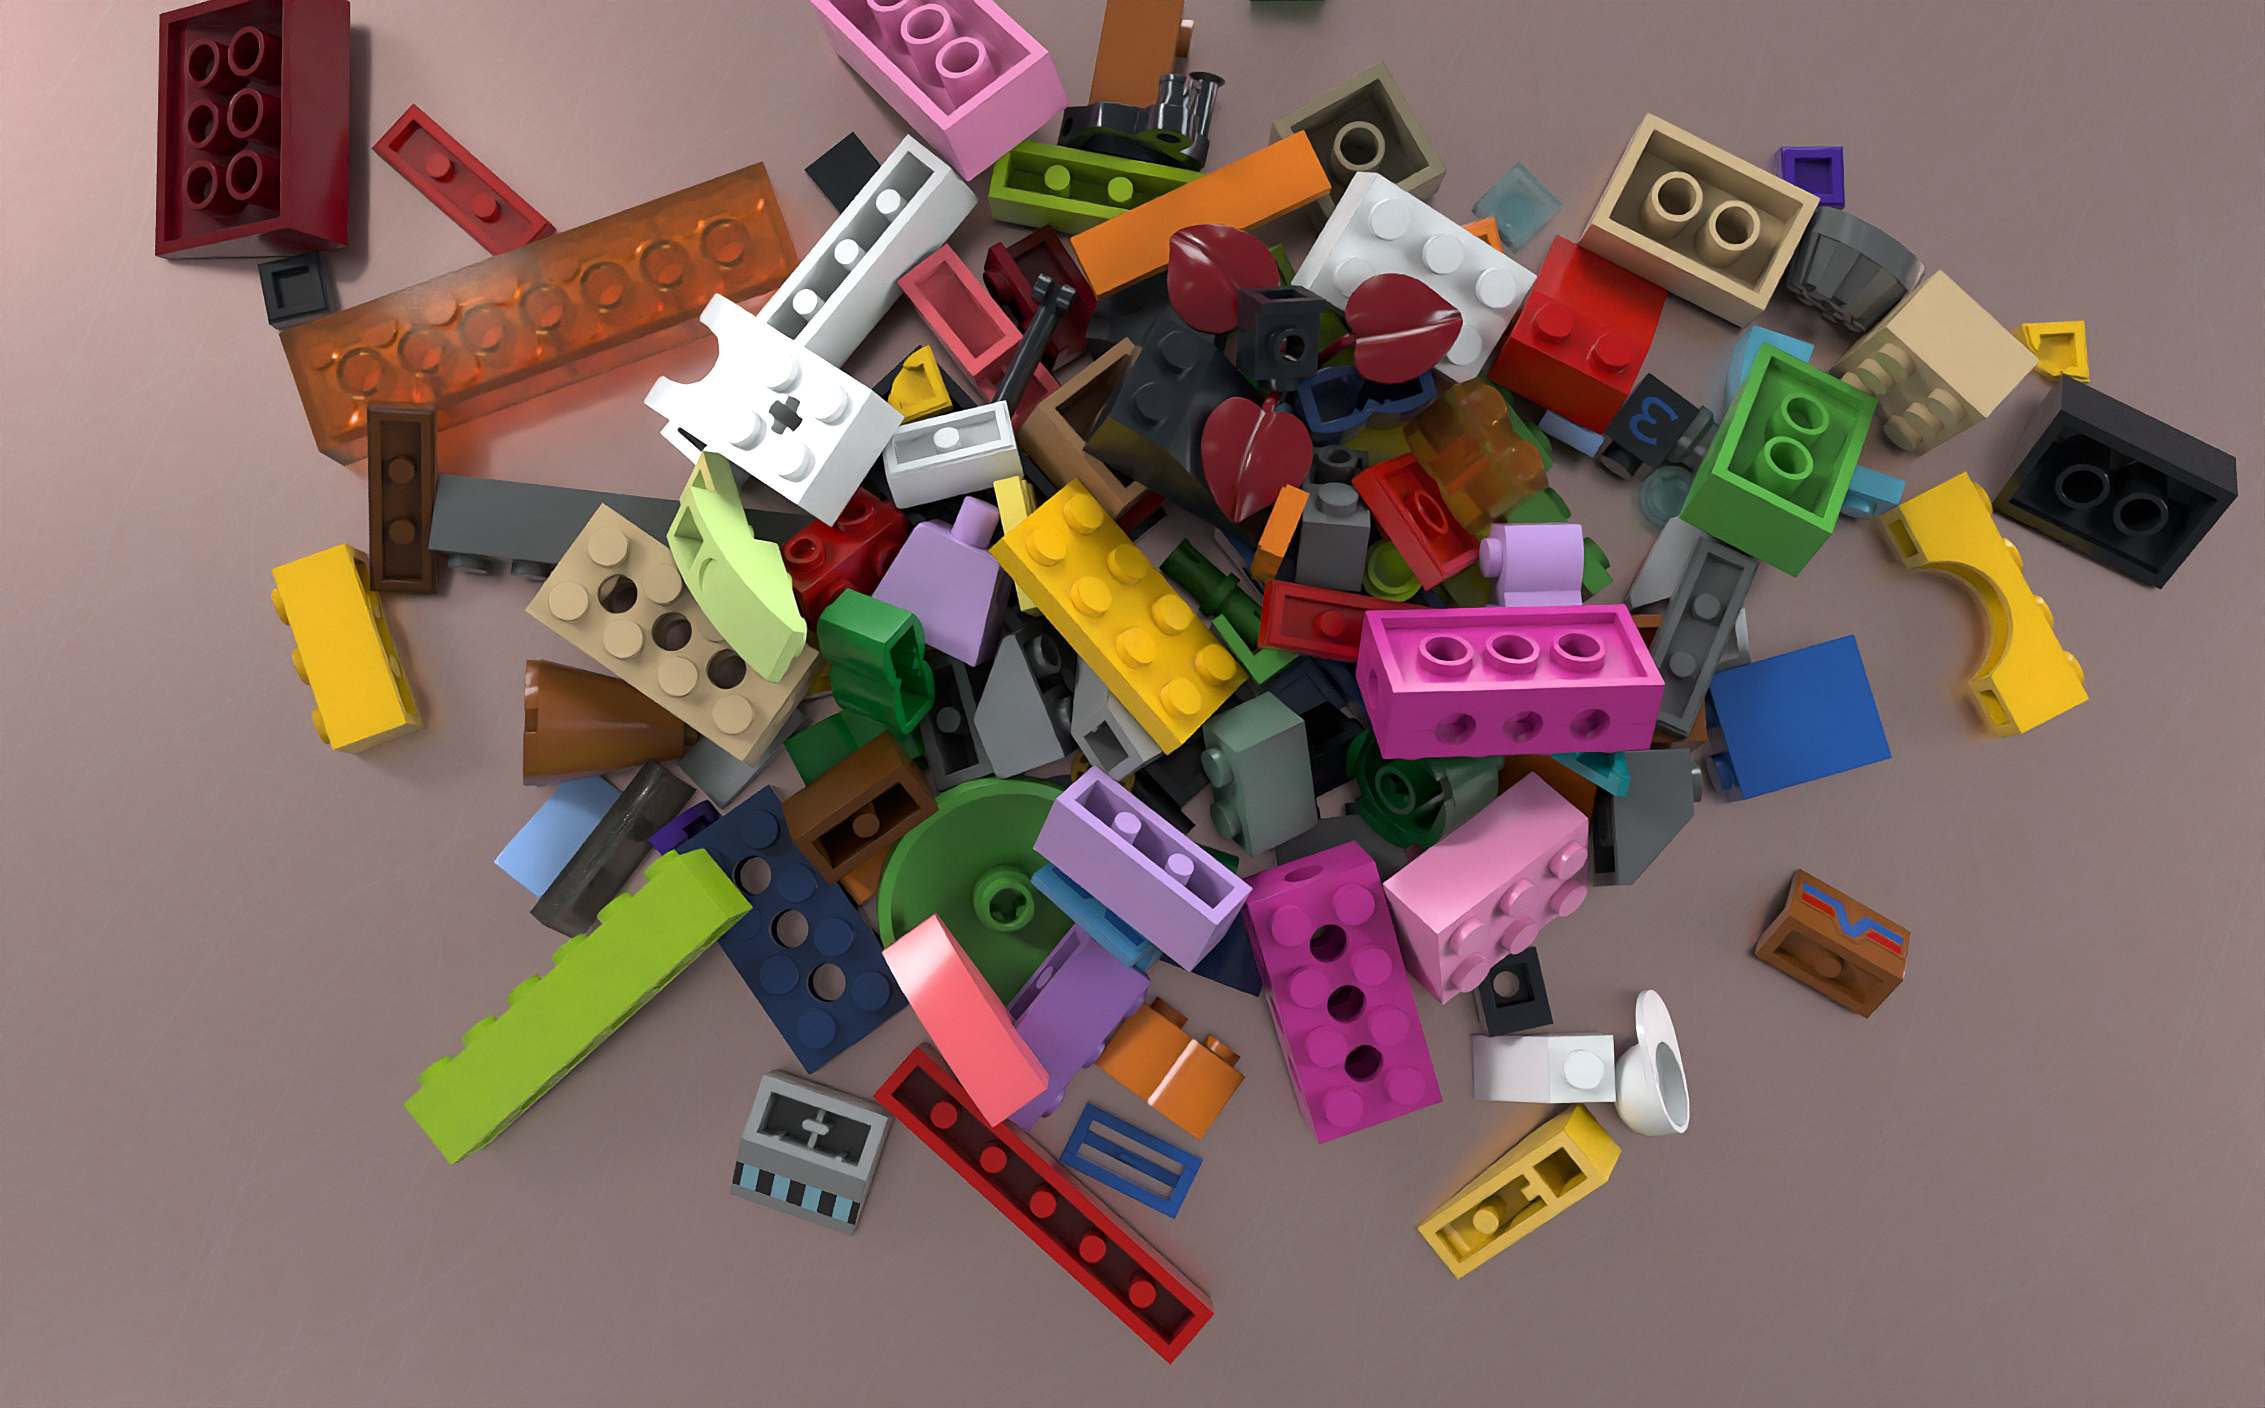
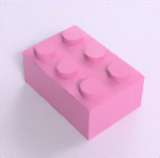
[1383,771,1589,1005]

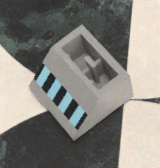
[730,1069,894,1236]

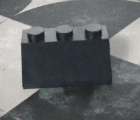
[1990,373,2238,590]

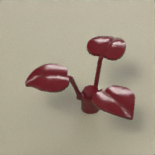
[1167,224,1463,524]

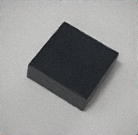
[257,251,338,329]

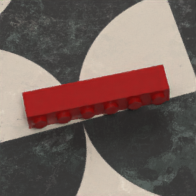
[873,1042,1214,1365]

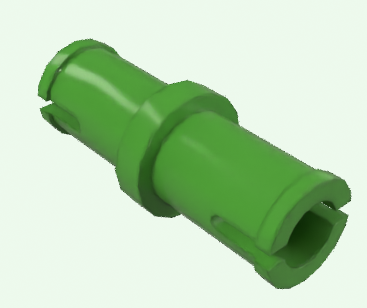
[1159,538,1262,652]

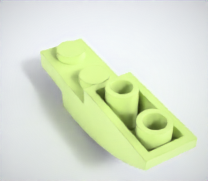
[666,450,807,683]

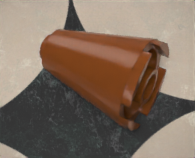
[523,659,697,788]

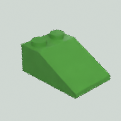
[1679,342,1879,578]

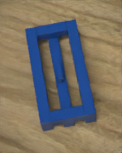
[1059,1101,1203,1219]

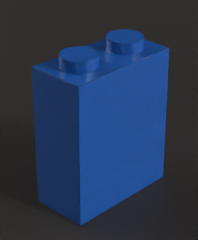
[1704,634,1892,803]

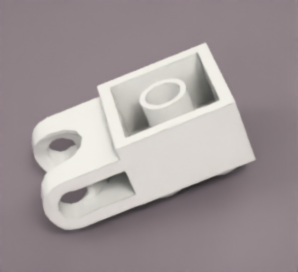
[644,293,905,527]

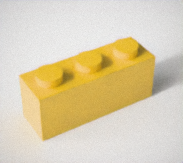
[271,543,425,754]

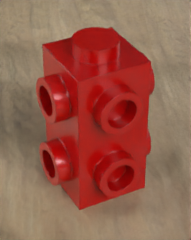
[779,486,910,635]

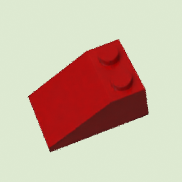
[1487,235,1668,435]

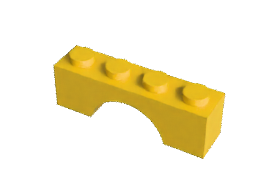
[1879,471,2089,738]

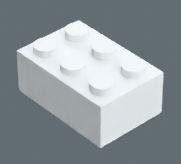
[1291,172,1537,389]

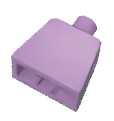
[871,496,1013,667]

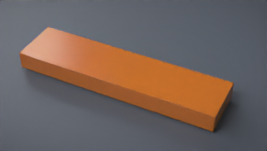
[1070,130,1332,302]

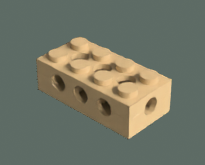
[524,503,828,768]

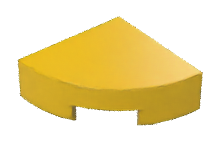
[2014,320,2090,384]
[887,345,954,426]

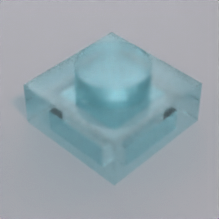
[1471,162,1563,255]

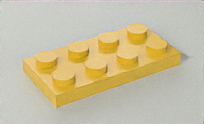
[988,477,1249,755]

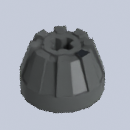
[1787,206,1925,332]

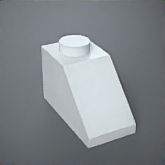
[1471,1031,1616,1103]

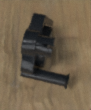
[1057,72,1226,172]

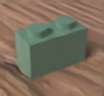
[1201,691,1319,858]

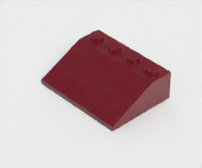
[155,0,350,259]

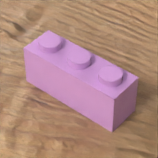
[1033,765,1253,973]

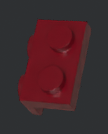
[983,224,1099,372]

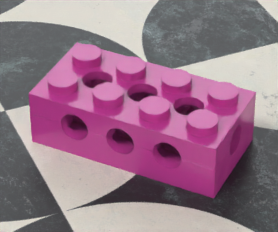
[1355,604,1665,760]
[1240,840,1443,1144]

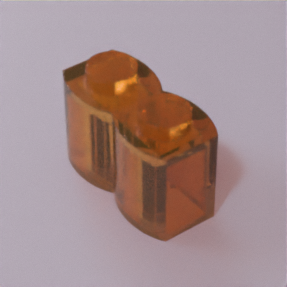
[1402,377,1549,536]

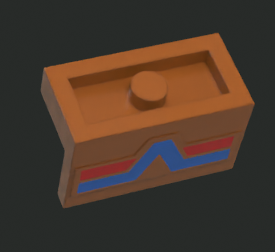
[1755,869,1911,1019]

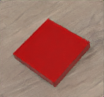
[1351,450,1480,591]

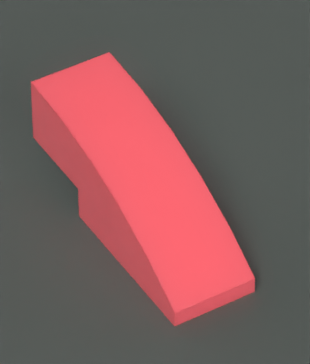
[896,243,1061,435]
[881,913,1050,1128]

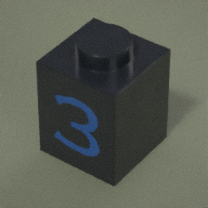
[1598,373,1700,482]

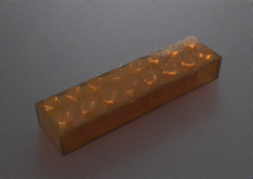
[278,161,802,466]

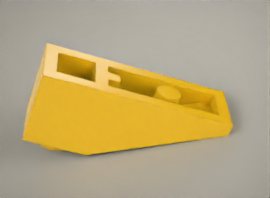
[1417,1103,1622,1280]

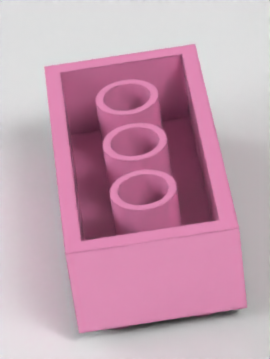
[809,0,1070,182]

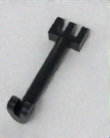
[983,273,1078,499]

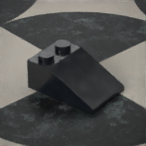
[1082,314,1277,549]

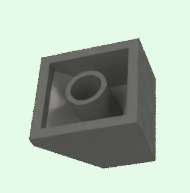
[1590,748,1703,887]

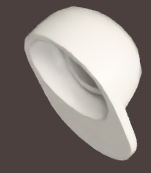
[1614,990,1690,1138]

